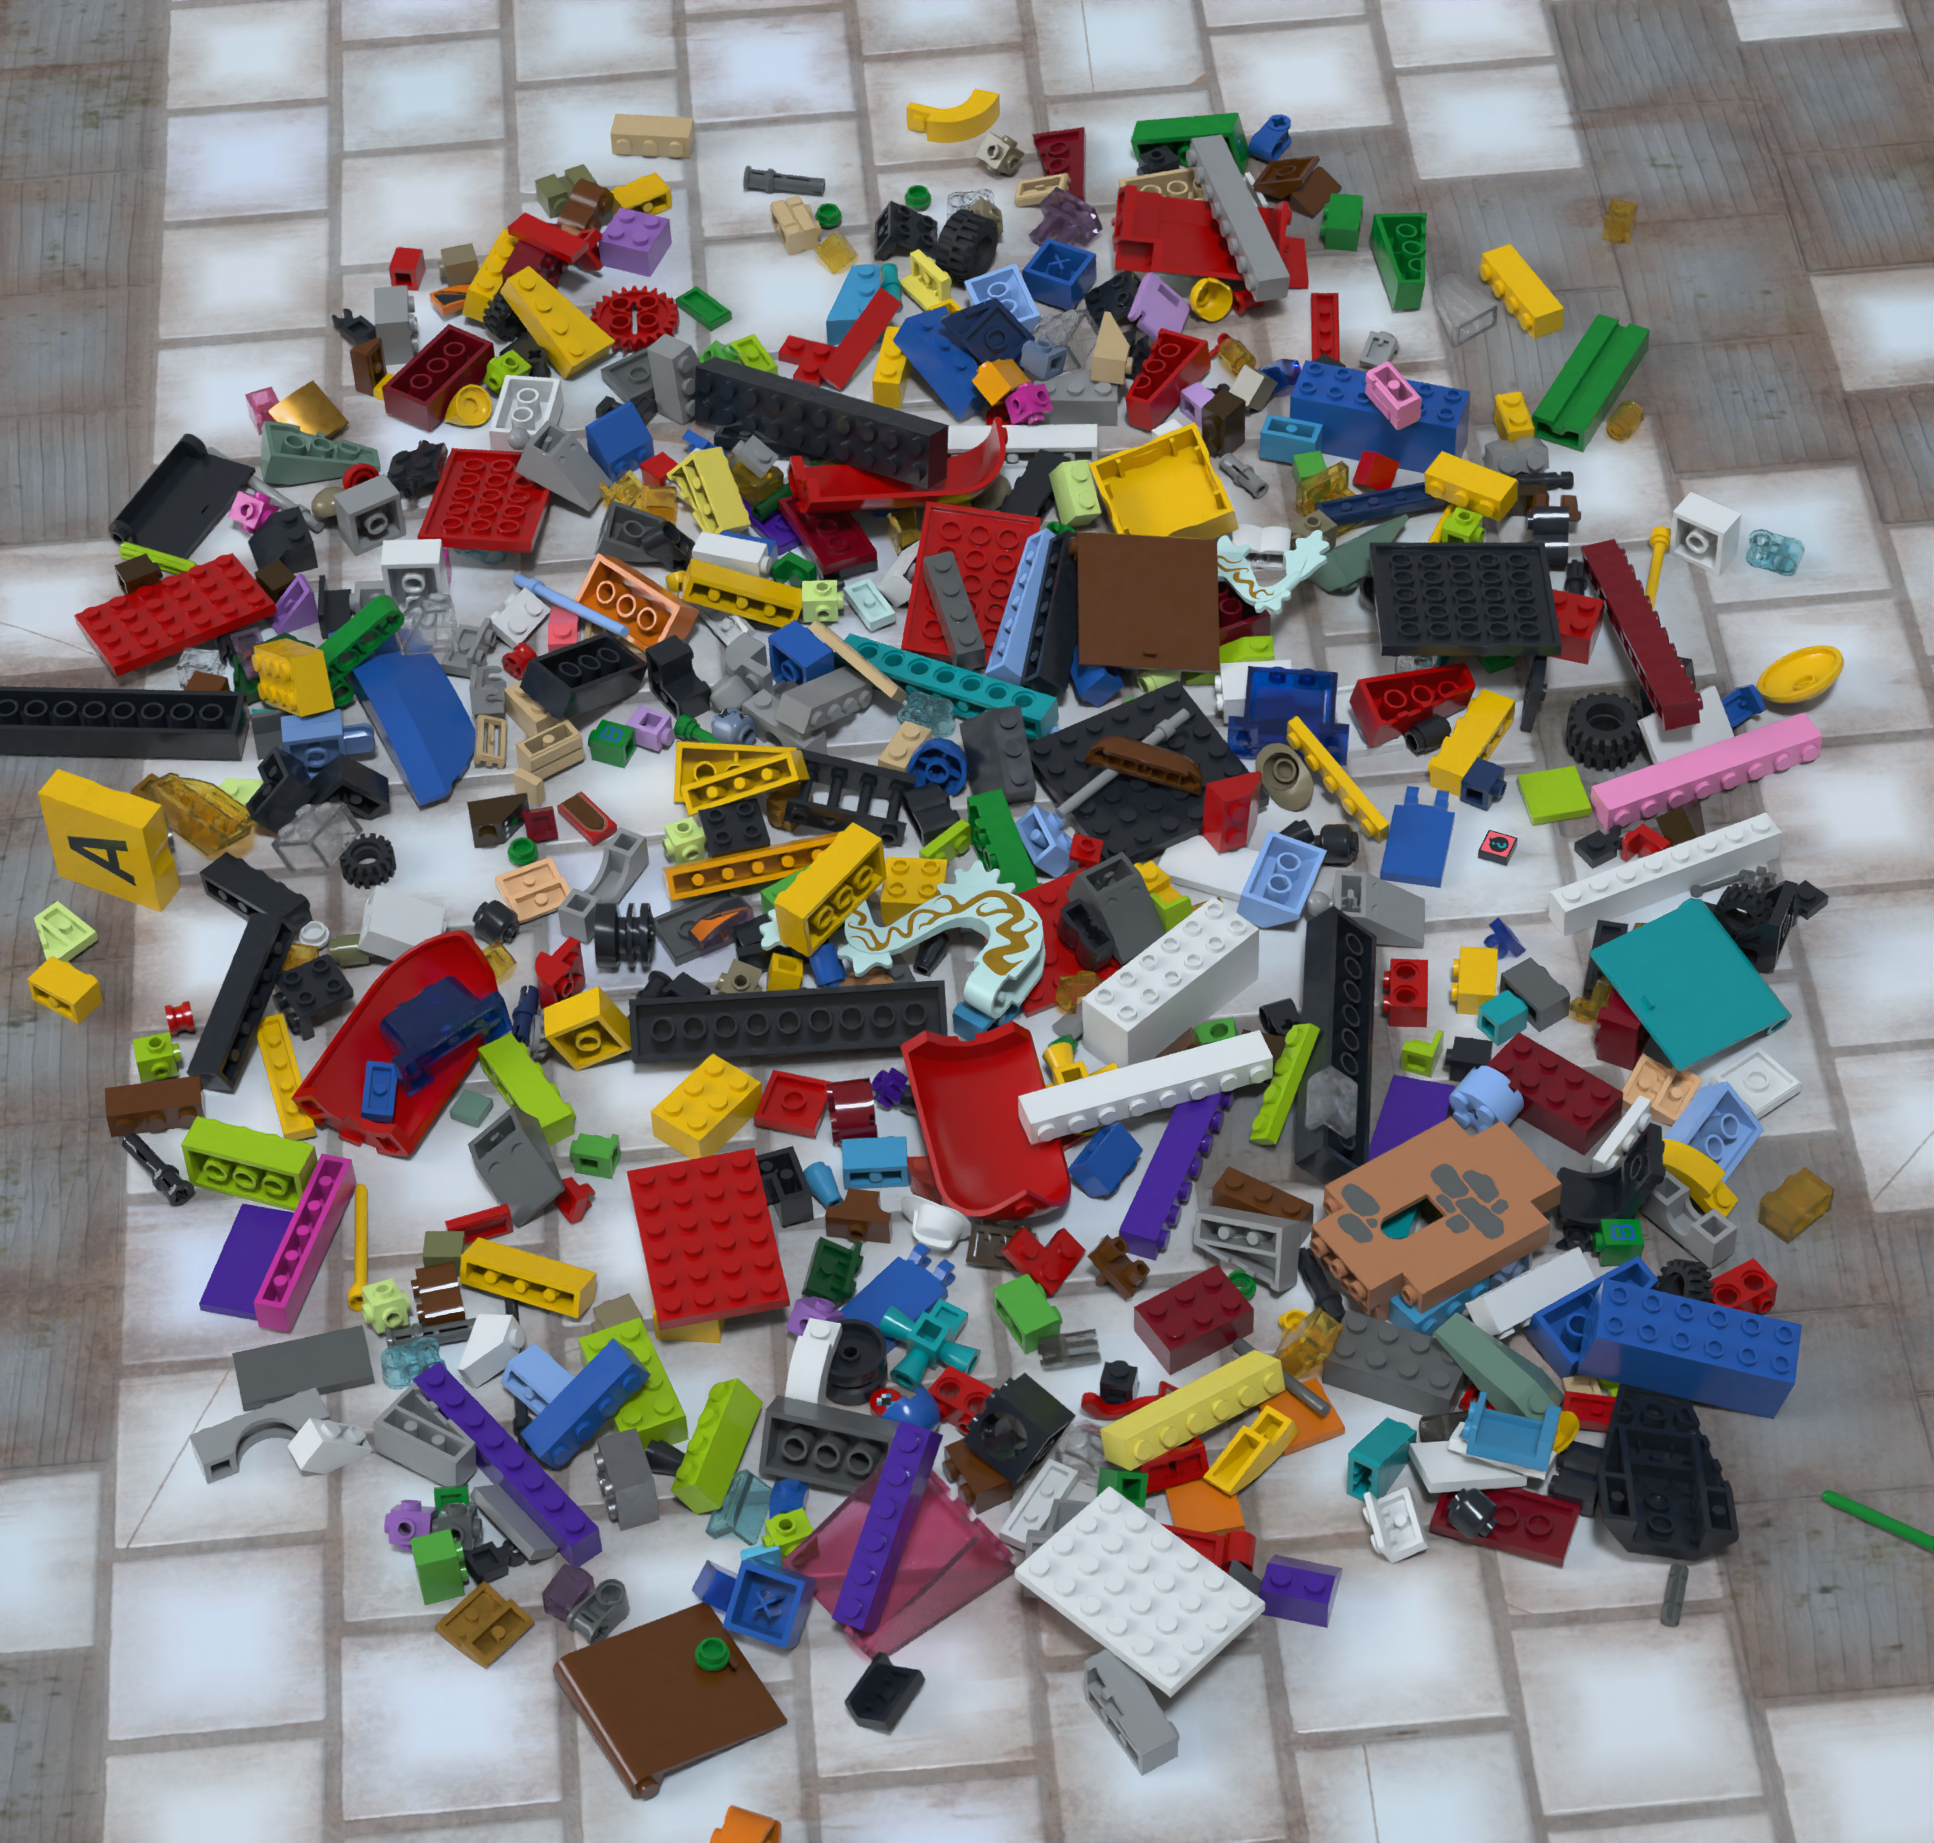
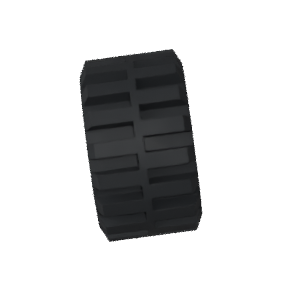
[935,209,998,282]
[1566,692,1643,771]

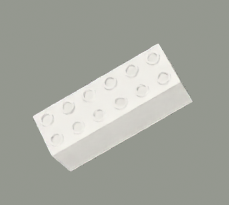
[1082,897,1259,1069]

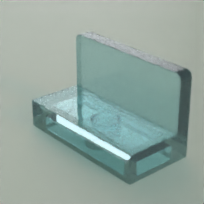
[705,1469,772,1546]

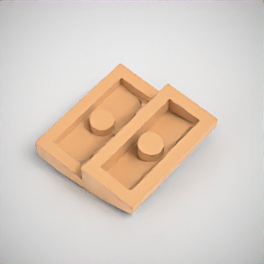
[495,856,571,924]
[1622,1053,1703,1125]

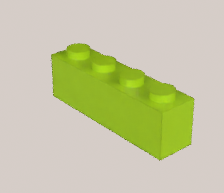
[478,1033,576,1146]
[671,1378,763,1515]

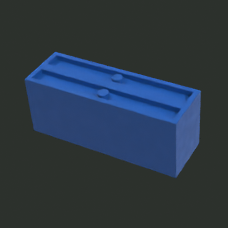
[1290,360,1470,473]
[1577,1278,1802,1419]

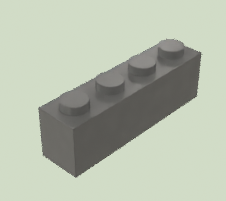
[923,551,986,670]

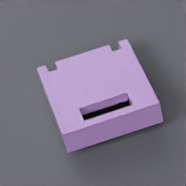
[1128,272,1191,342]

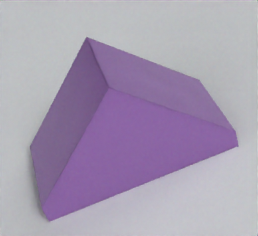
[267,573,319,635]

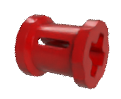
[1231,289,1265,315]

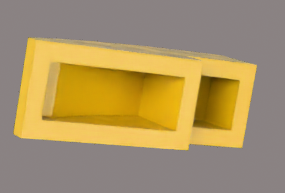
[1203,1405,1299,1496]

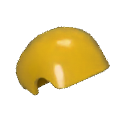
[1189,277,1233,322]

